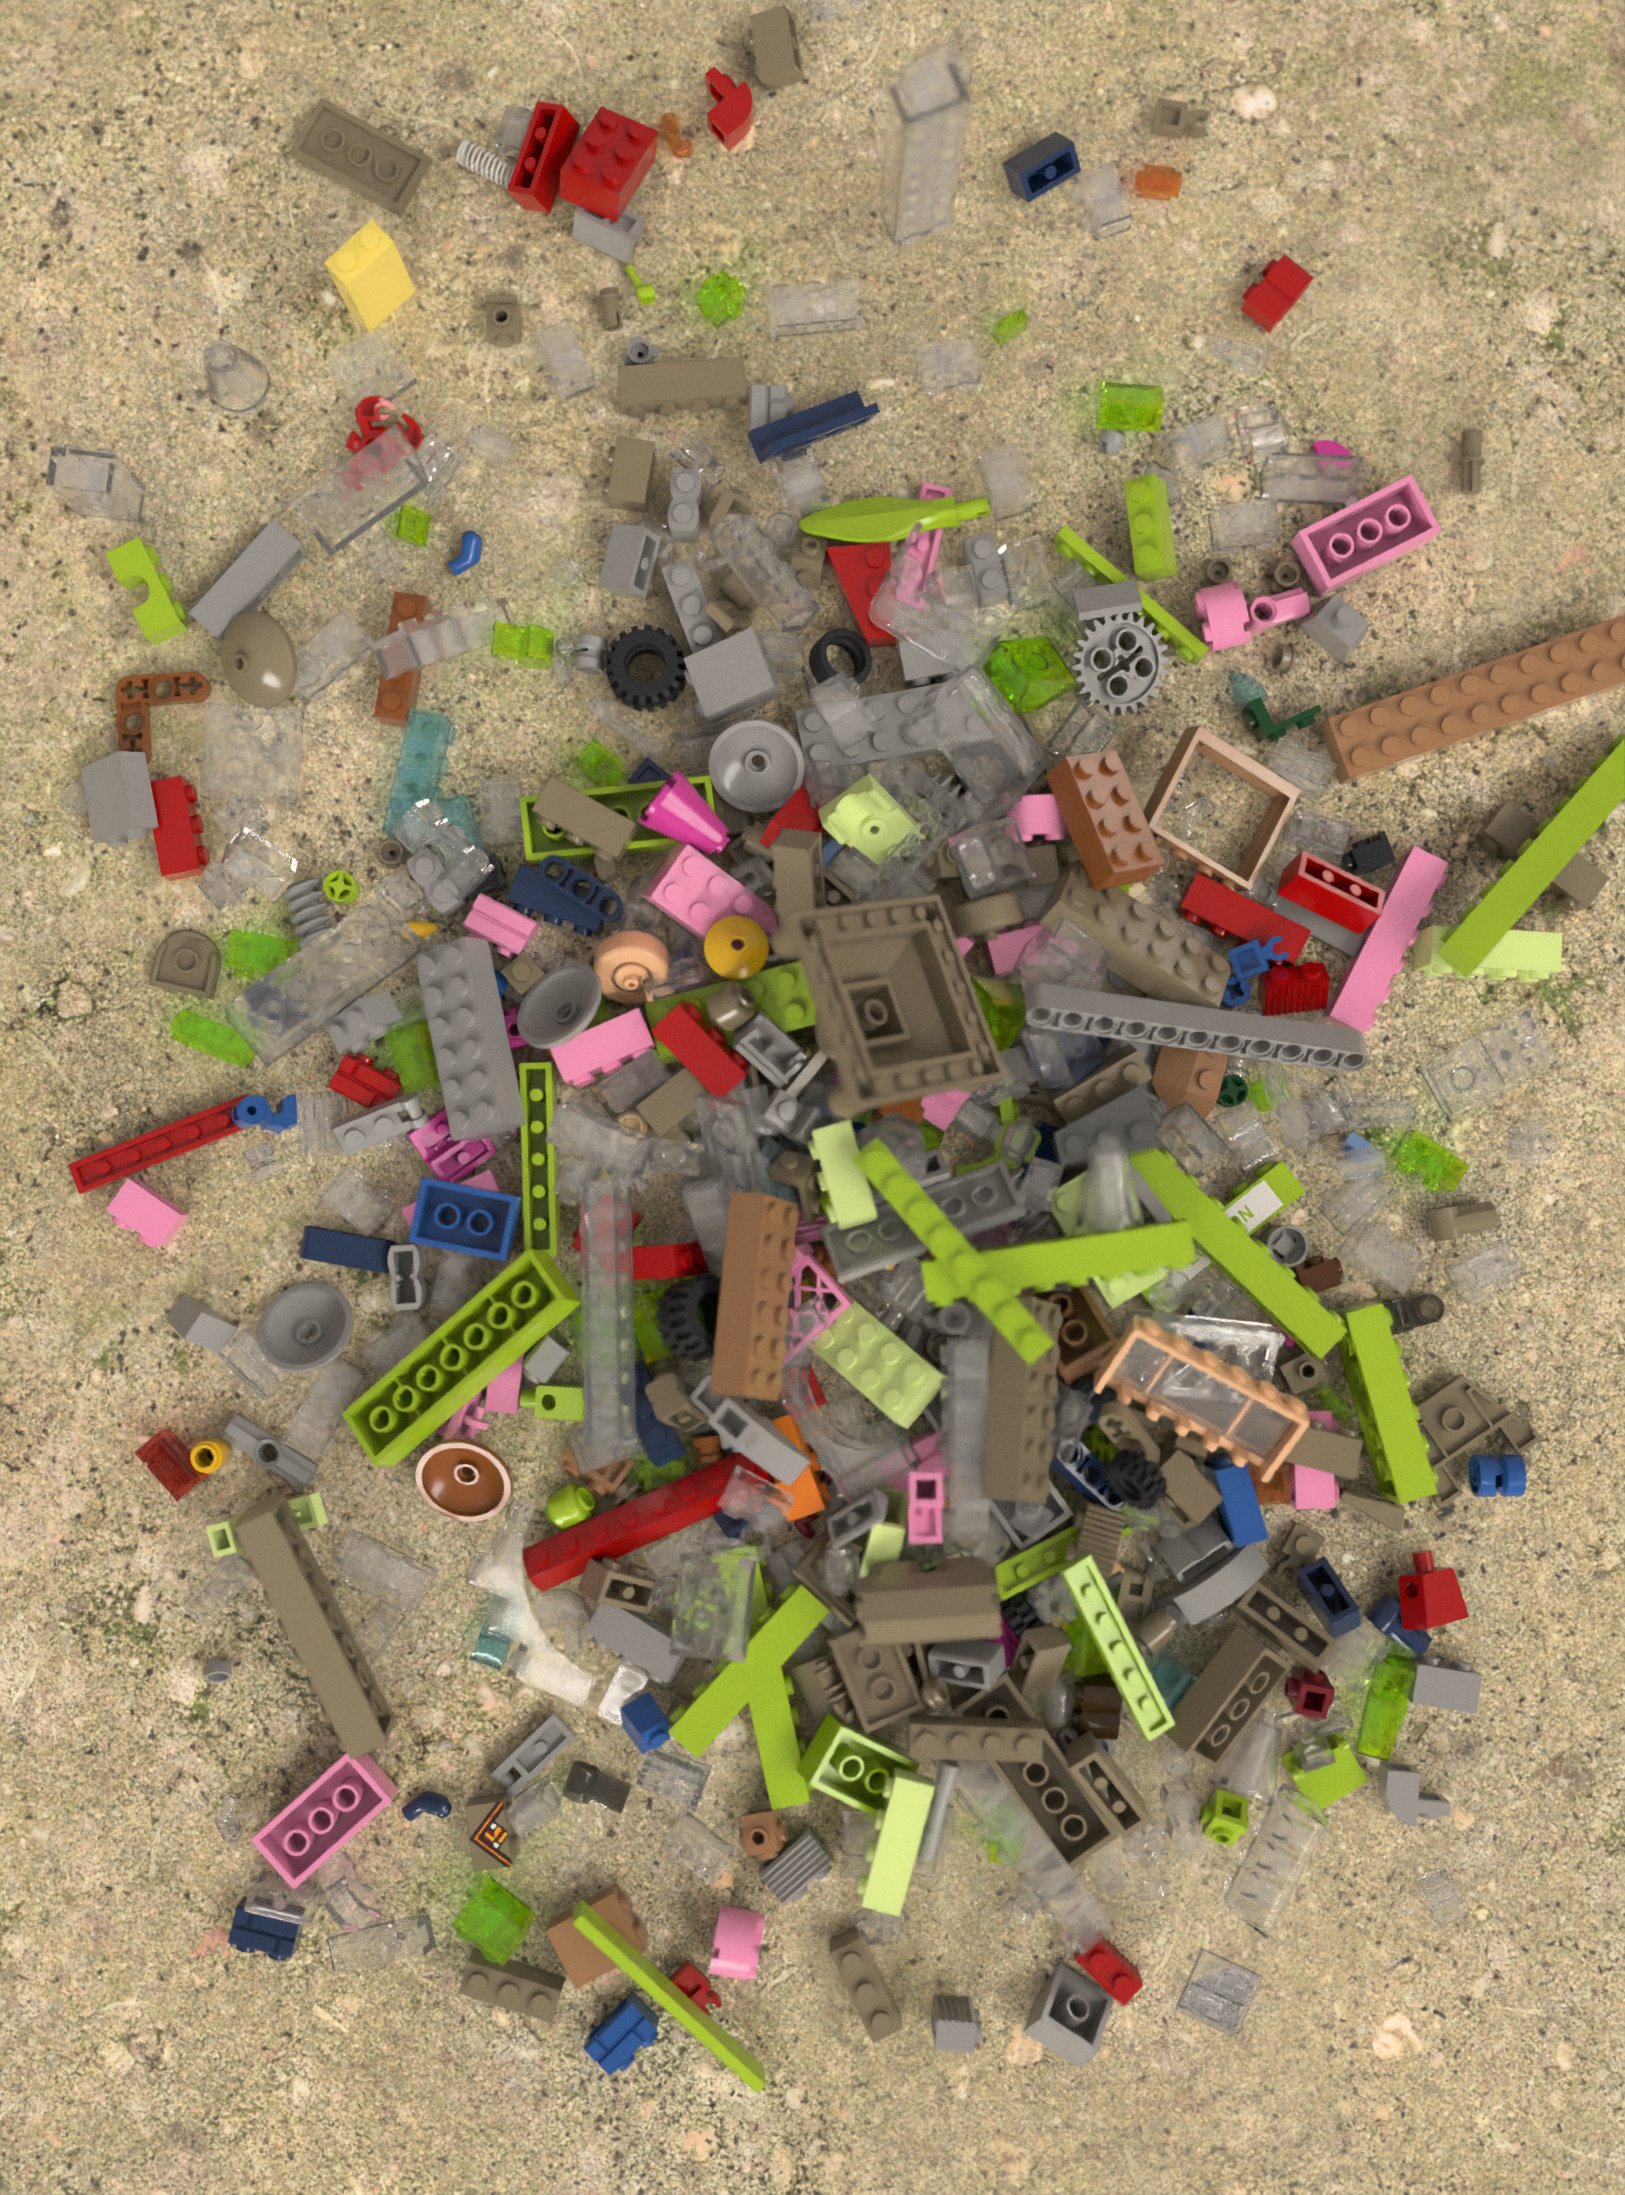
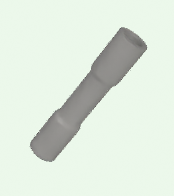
[916,1759,960,1862]

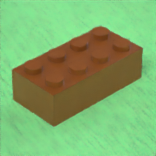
[1046,750,1165,891]

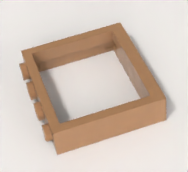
[1143,725,1301,892]

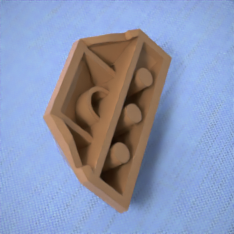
[1150,1005,1232,1131]

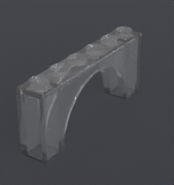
[780,1294,922,1505]

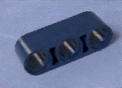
[539,855,624,923]
[299,1225,396,1273]
[1049,1438,1128,1511]

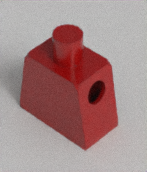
[1398,1550,1469,1630]

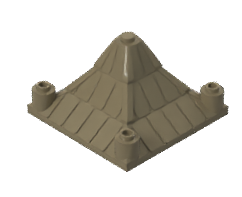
[771,894,1007,1119]

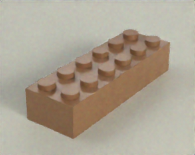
[710,1193,799,1401]

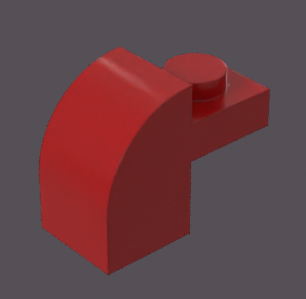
[705,66,753,151]

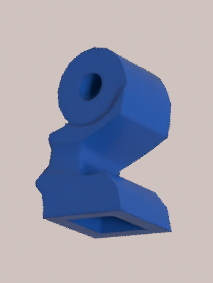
[231,1093,297,1134]

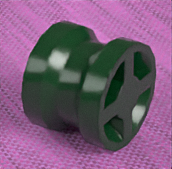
[1216,1075,1248,1107]

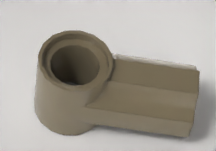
[1428,1201,1498,1242]

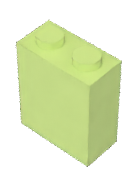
[858,1485,908,1578]

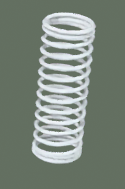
[456,139,515,189]

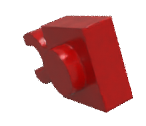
[668,1959,722,2017]

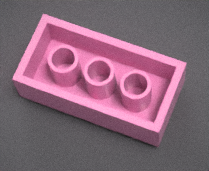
[1290,474,1441,598]
[641,843,779,951]
[251,1752,399,1890]

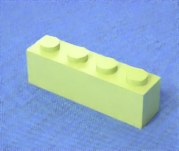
[856,1768,935,1917]

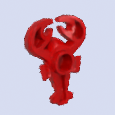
[339,395,423,491]

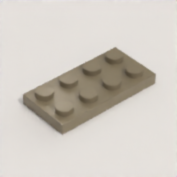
[290,98,432,216]

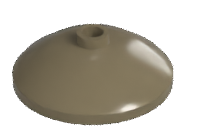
[221,611,297,708]

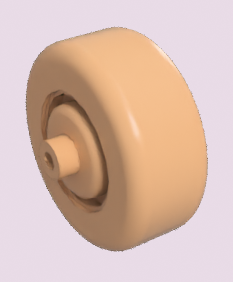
[593,931,670,1005]

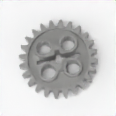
[1067,612,1170,716]

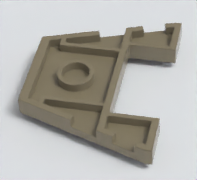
[1416,1374,1543,1509]

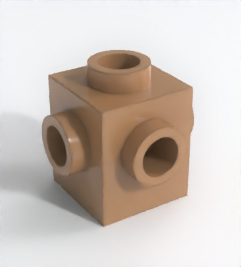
[739,1808,788,1861]

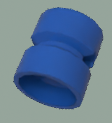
[1468,1454,1526,1497]

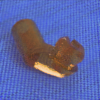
[662,113,693,160]

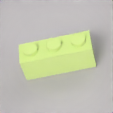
[808,1120,878,1230]

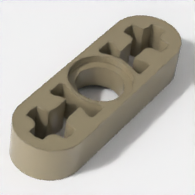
[1099,1402,1161,1469]

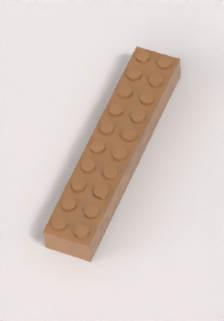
[1319,614,1625,785]

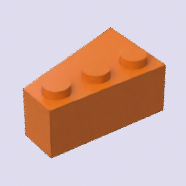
[771,1415,832,1522]

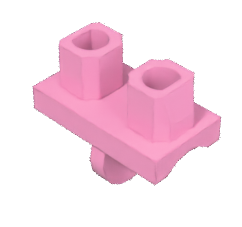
[435,1390,490,1441]

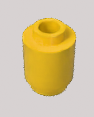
[190,1437,231,1473]

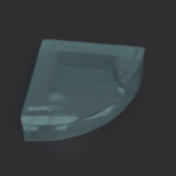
[1230,673,1268,706]

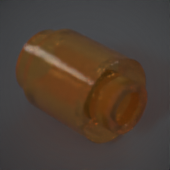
[1134,164,1182,201]

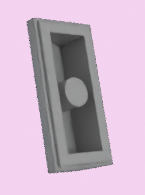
[826,1489,889,1549]

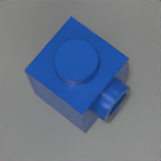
[620,1692,670,1754]

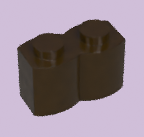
[1071,1671,1123,1740]

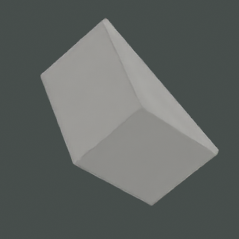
[167,1293,238,1354]

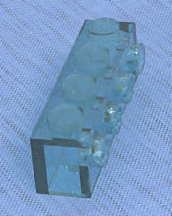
[382,708,456,845]

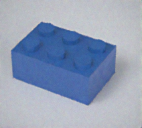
[408,1177,523,1261]

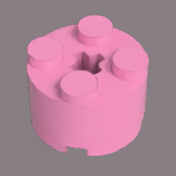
[1193,580,1251,652]
[1005,794,1070,843]
[709,1905,765,1981]

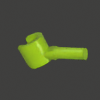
[625,264,656,305]

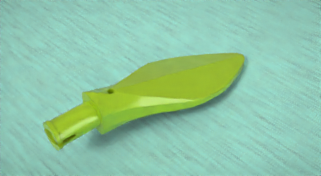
[799,494,991,543]

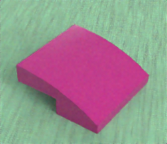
[405,1106,497,1183]

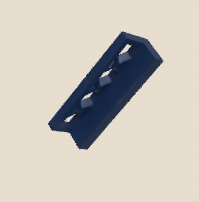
[747,390,880,464]

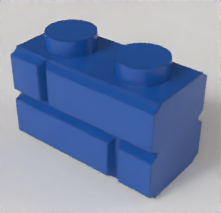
[583,1991,659,2076]

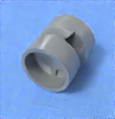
[1259,1225,1309,1267]

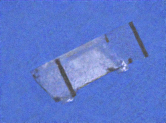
[868,521,1028,678]

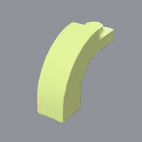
[206,1492,328,1558]

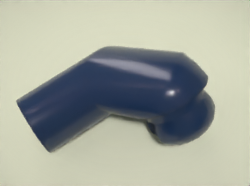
[402,1791,452,1822]

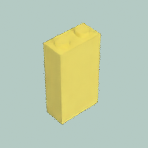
[324,219,415,333]

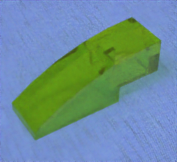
[1356,1651,1416,1761]

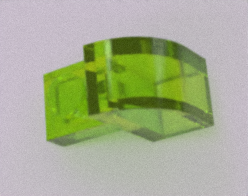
[490,622,555,671]

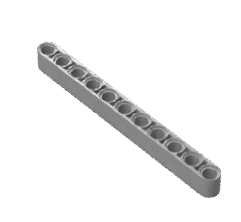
[1024,983,1369,1072]

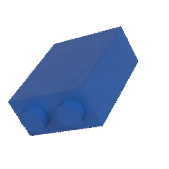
[1203,1452,1269,1548]

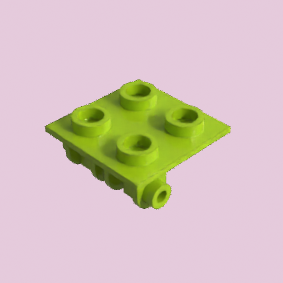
[1280,1724,1369,1814]

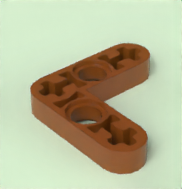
[116,672,212,765]

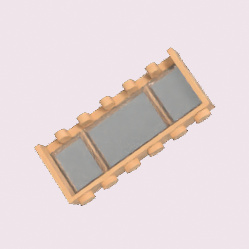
[1094,1314,1310,1483]

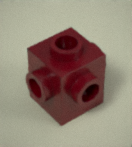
[1284,1666,1335,1719]

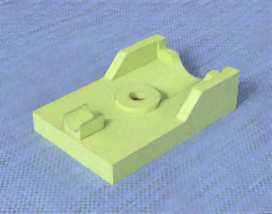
[818,774,927,873]

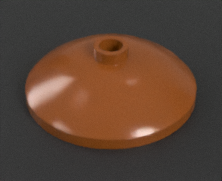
[416,1439,512,1522]

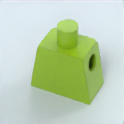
[520,1382,600,1421]

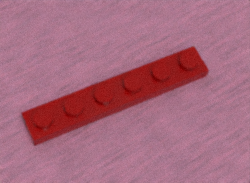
[68,1094,259,1194]

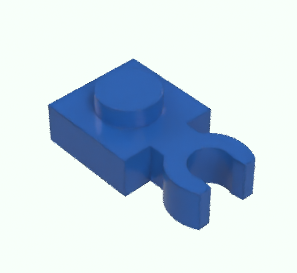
[1227,936,1290,981]

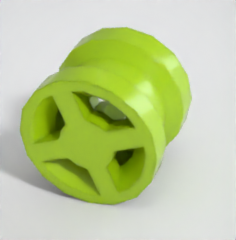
[323,870,360,905]

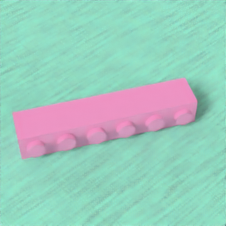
[1322,846,1448,1034]

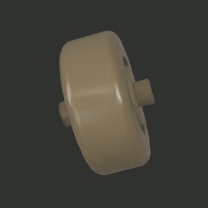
[946,889,1025,942]

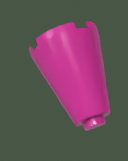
[637,769,730,855]

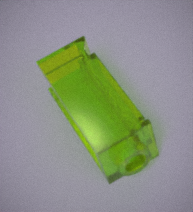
[170,1009,261,1070]

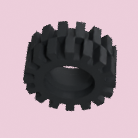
[1103,1449,1168,1511]
[998,1592,1044,1639]

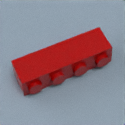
[1175,872,1312,967]

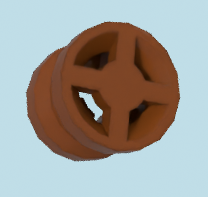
[691,1433,726,1464]

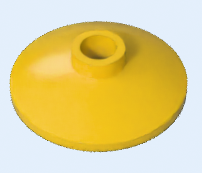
[704,916,769,980]

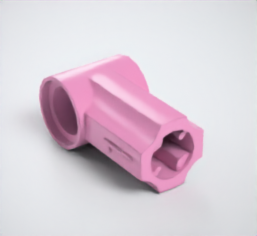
[1244,587,1310,633]

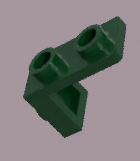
[1242,697,1322,743]

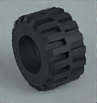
[605,625,686,712]
[655,1273,722,1362]

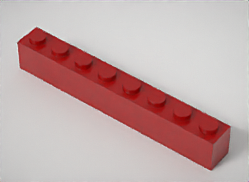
[520,1452,775,1592]

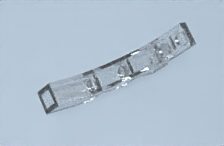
[465,1498,597,1709]

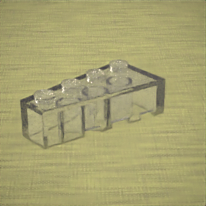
[372,595,519,681]

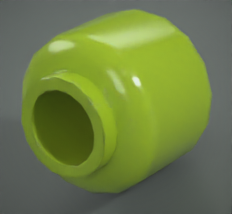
[545,1483,595,1531]

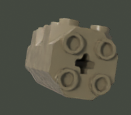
[856,1556,1001,1647]

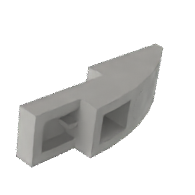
[689,1373,812,1486]

